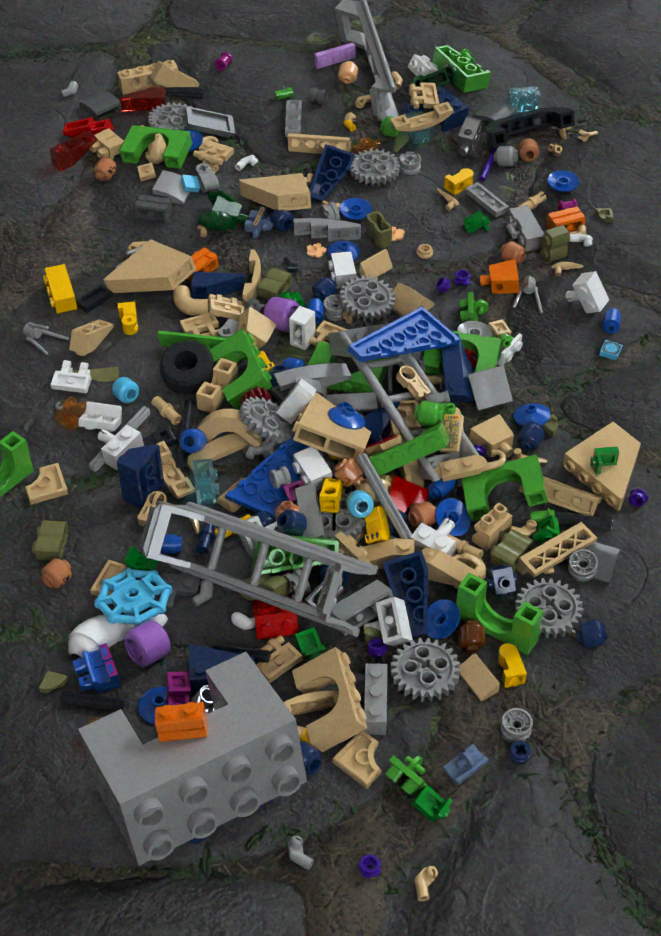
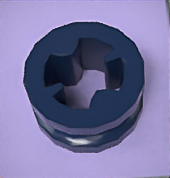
[510,741,531,764]

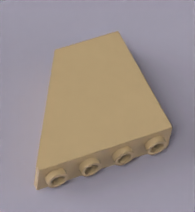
[239,173,311,211]
[103,239,197,293]
[292,392,371,464]
[563,422,641,511]

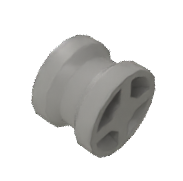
[269,466,291,489]

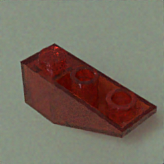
[120,87,167,112]
[50,131,98,172]

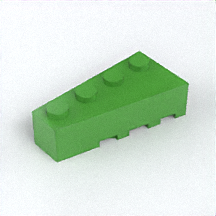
[433,45,491,93]
[251,535,339,575]

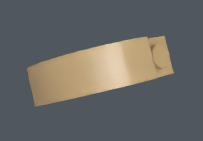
[197,409,264,447]

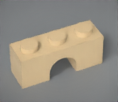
[196,358,238,413]

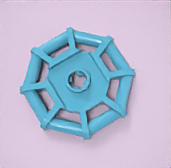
[94,567,172,626]

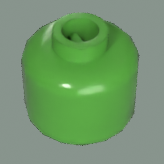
[380,116,402,138]
[415,401,444,427]

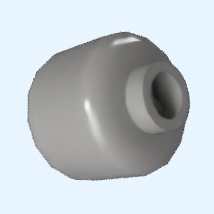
[494,146,518,167]

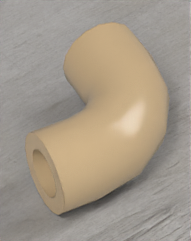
[173,285,209,316]

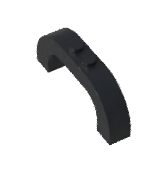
[486,107,575,148]

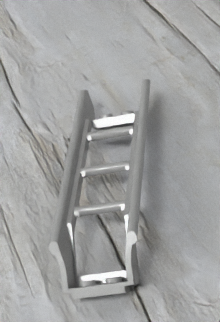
[334,0,399,121]
[328,323,480,481]
[140,500,378,637]

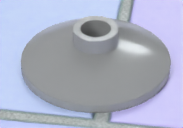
[457,321,492,337]

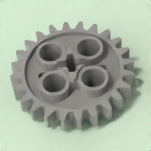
[148,102,191,131]
[349,148,400,186]
[339,275,396,322]
[239,396,295,445]
[318,489,366,540]
[515,578,583,639]
[391,638,461,702]

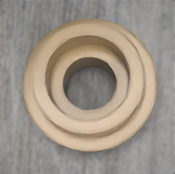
[416,244,433,259]

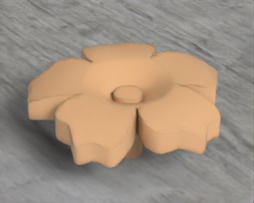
[392,227,405,241]
[307,243,326,258]

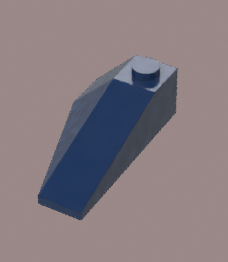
[309,144,355,202]
[440,333,476,403]
[382,550,428,639]

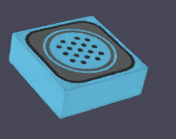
[599,340,623,361]

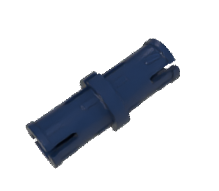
[196,522,215,554]

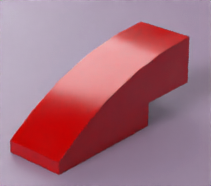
[62,117,114,139]

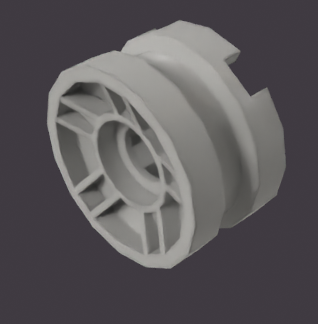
[399,152,421,175]
[319,202,340,220]
[323,294,346,321]
[568,549,598,582]
[282,569,311,597]
[501,708,533,743]

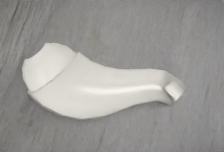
[68,614,168,658]

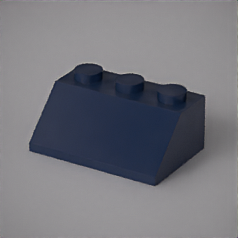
[117,444,165,509]

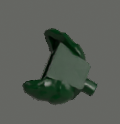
[411,63,460,96]
[197,190,249,232]

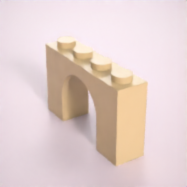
[292,647,367,752]

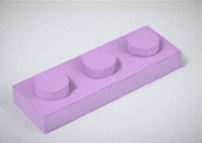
[314,43,356,69]

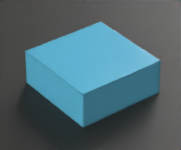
[181,175,200,192]

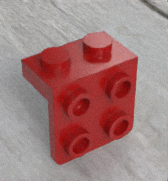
[252,595,299,640]

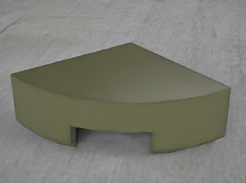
[595,208,614,223]
[541,414,558,437]
[364,627,383,646]
[39,671,68,693]

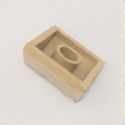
[392,282,435,317]

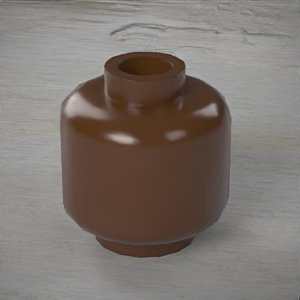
[458,620,486,653]

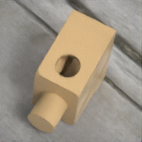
[238,307,276,349]
[470,414,514,458]

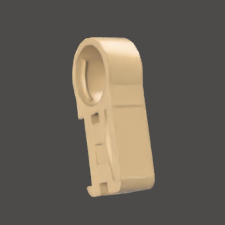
[396,366,430,402]
[137,491,167,526]

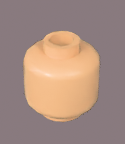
[338,61,358,84]

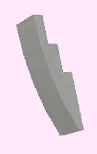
[285,100,302,137]
[293,218,361,242]
[274,363,352,391]

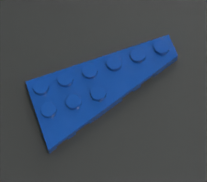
[347,306,461,362]
[225,433,310,518]

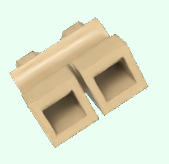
[88,128,124,160]
[472,503,512,552]

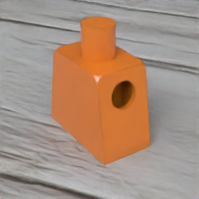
[480,259,520,294]

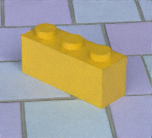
[43,264,77,314]

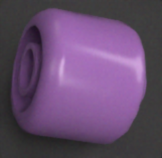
[263,297,299,332]
[124,620,171,667]

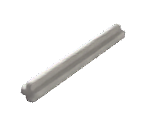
[88,406,150,472]
[357,453,412,539]

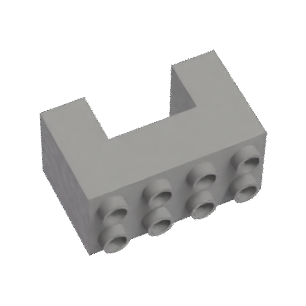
[78,652,307,866]

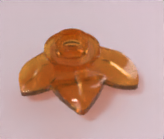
[351,137,382,151]
[56,397,86,430]

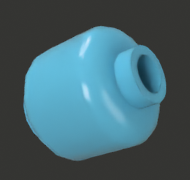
[112,377,139,403]
[346,490,374,518]

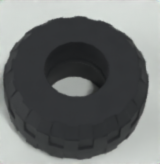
[160,340,215,395]

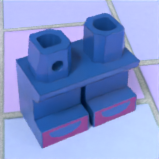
[72,643,120,694]

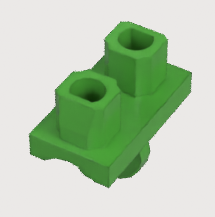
[460,291,488,323]
[385,755,427,797]

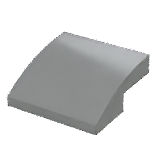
[152,170,190,205]
[468,366,513,410]

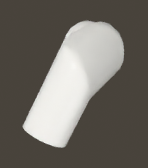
[235,155,258,171]
[569,234,593,247]
[231,612,256,630]

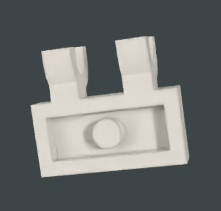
[51,360,91,393]

